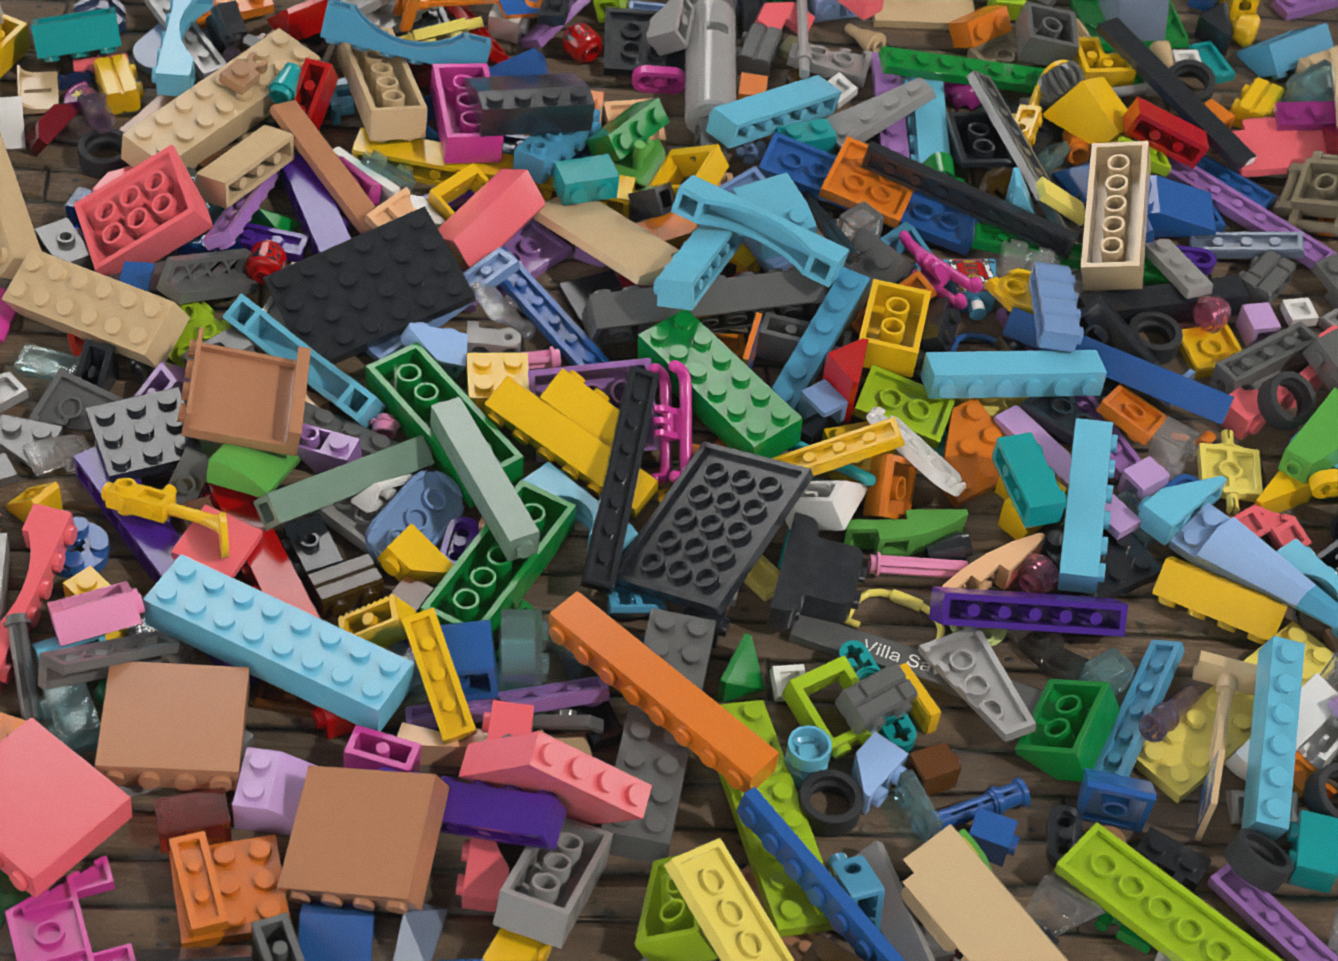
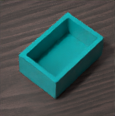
[31,7,122,62]

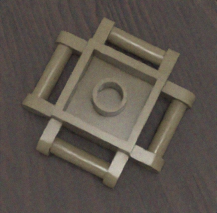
[1273,151,1338,237]

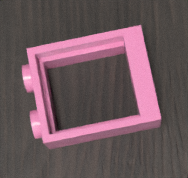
[47,581,145,646]

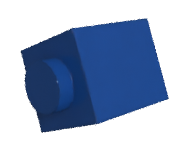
[969,807,1020,867]

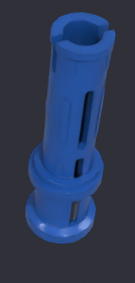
[928,777,1031,834]

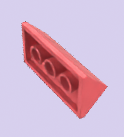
[438,169,546,271]

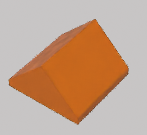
[863,454,917,519]

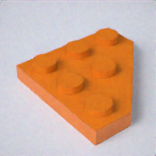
[940,398,1005,508]

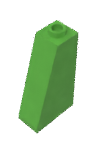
[1278,388,1338,484]

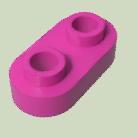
[632,65,685,95]

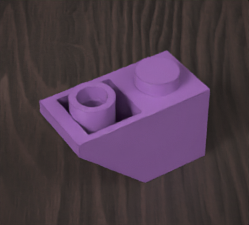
[296,423,362,474]

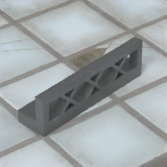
[156,248,259,304]
[38,631,179,690]

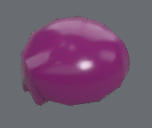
[943,82,981,110]

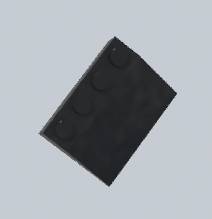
[464,73,595,137]

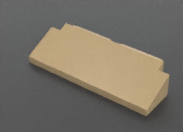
[533,197,679,286]
[901,824,1068,961]

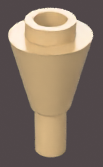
[844,23,886,53]
[1149,41,1174,68]

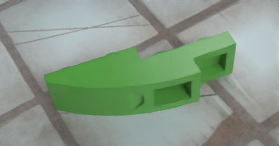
[841,508,968,556]

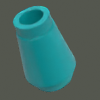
[268,62,301,104]

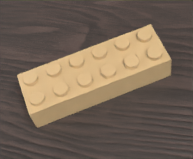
[337,27,427,142]
[1081,141,1151,291]
[2,248,190,368]

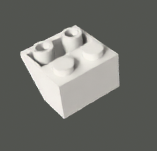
[785,481,868,531]

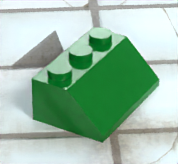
[1015,679,1120,782]

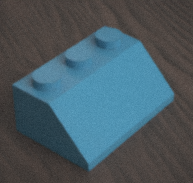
[1236,22,1334,80]

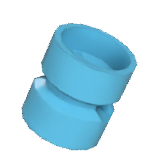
[785,725,832,788]

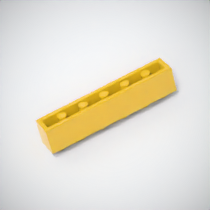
[484,376,658,518]

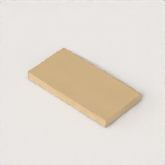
[872,0,975,30]

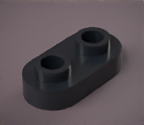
[1046,805,1083,867]

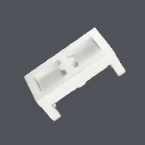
[1297,713,1338,769]

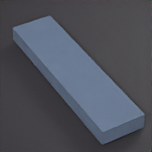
[1189,232,1305,259]

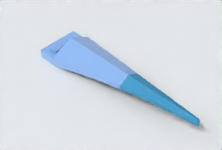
[1168,502,1338,630]

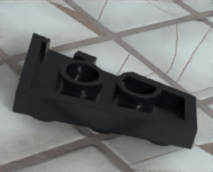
[1020,396,1095,446]

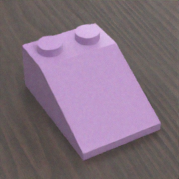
[233,747,316,835]

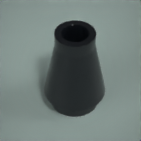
[924,530,973,561]

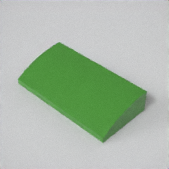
[206,443,302,497]

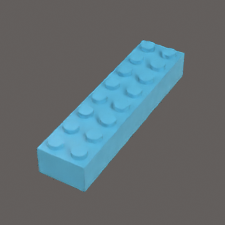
[143,554,414,732]

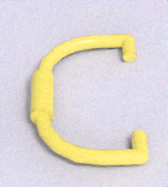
[843,588,945,650]

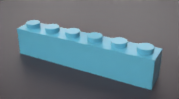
[706,75,842,149]
[902,76,950,163]
[653,224,745,311]
[920,350,1107,399]
[1058,418,1118,594]
[1241,636,1305,841]

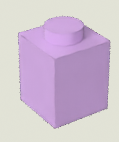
[1235,302,1281,348]
[1117,456,1171,509]

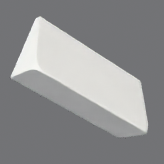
[351,474,413,513]

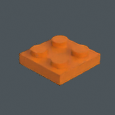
[1096,383,1169,446]

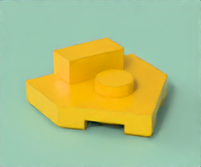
[984,268,1034,315]

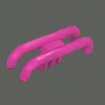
[891,230,983,310]
[648,360,692,485]

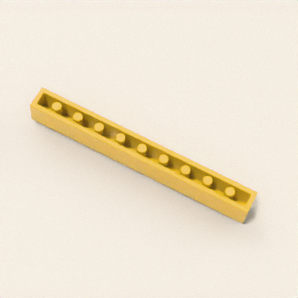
[352,127,636,218]

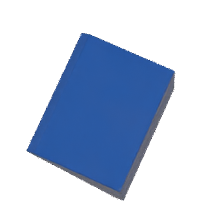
[1076,768,1156,833]
[298,901,376,961]

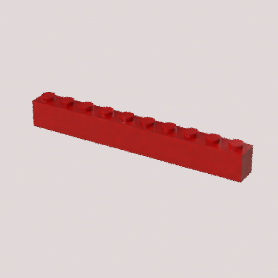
[203,482,356,740]

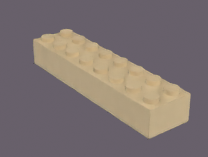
[121,28,321,173]

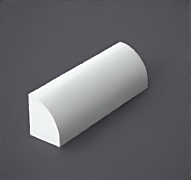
[1224,673,1338,781]

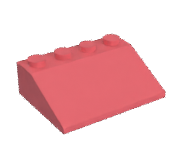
[74,144,214,276]

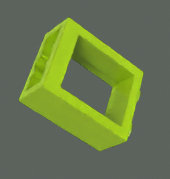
[781,655,881,760]

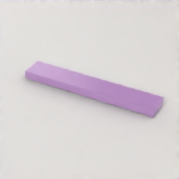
[994,404,1142,540]

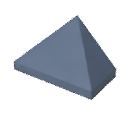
[393,903,448,961]

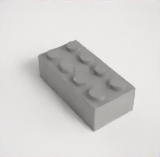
[493,817,613,949]

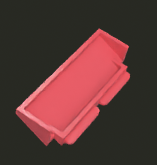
[1232,117,1326,177]

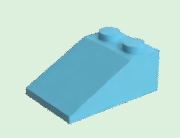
[733,172,817,261]

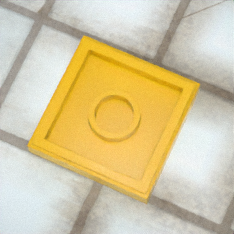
[1179,323,1242,379]

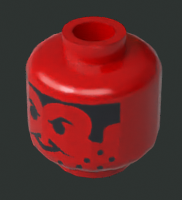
[562,23,602,63]
[245,240,287,284]

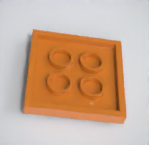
[818,136,914,229]
[169,834,291,948]

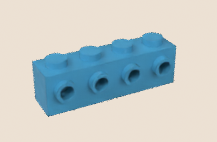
[513,109,602,185]

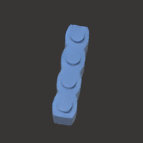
[1029,261,1084,352]

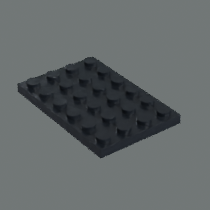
[263,206,476,365]
[615,441,813,617]

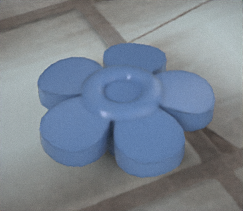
[736,140,766,165]

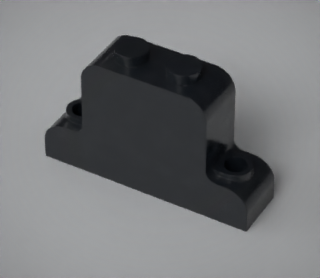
[767,512,867,631]

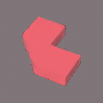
[754,2,815,34]
[1231,505,1312,550]

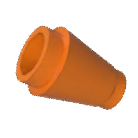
[1062,130,1091,165]

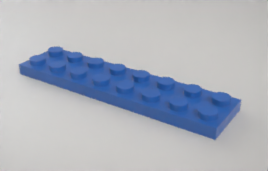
[758,132,980,256]

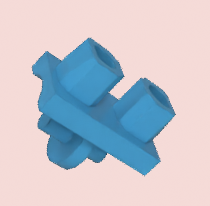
[327,78,355,126]

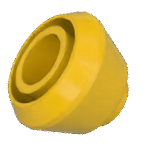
[1231,14,1261,48]

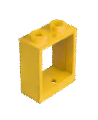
[648,144,729,197]
[427,163,489,222]

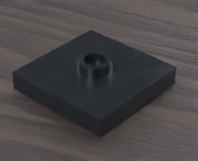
[559,270,623,330]

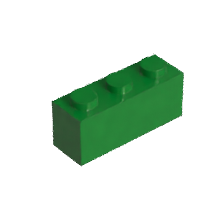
[585,98,670,162]

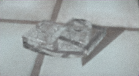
[22,435,91,476]

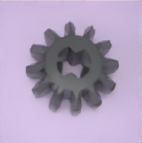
[1038,60,1086,102]

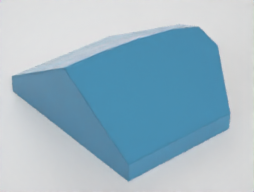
[606,586,668,619]

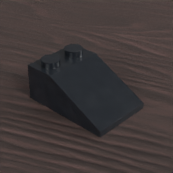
[946,112,1016,167]

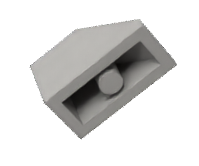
[646,0,695,56]

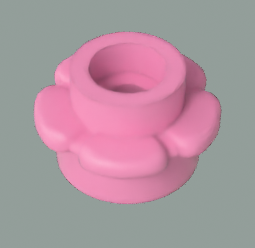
[369,413,400,439]

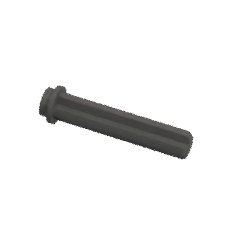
[3,613,41,721]

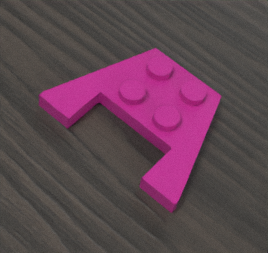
[5,855,136,961]

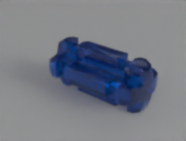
[58,70,93,91]

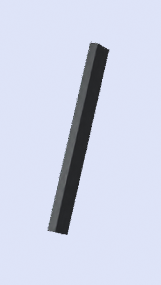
[1096,17,1257,171]
[861,141,1079,259]
[580,365,660,595]

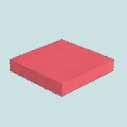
[171,504,263,578]

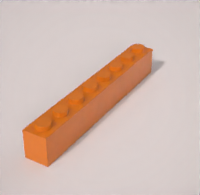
[548,591,779,793]

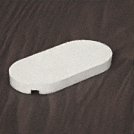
[866,407,966,496]

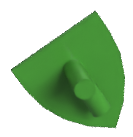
[613,139,666,187]

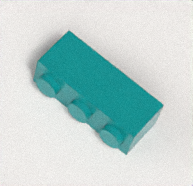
[992,432,1067,528]

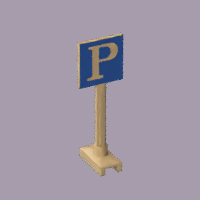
[1192,650,1257,841]

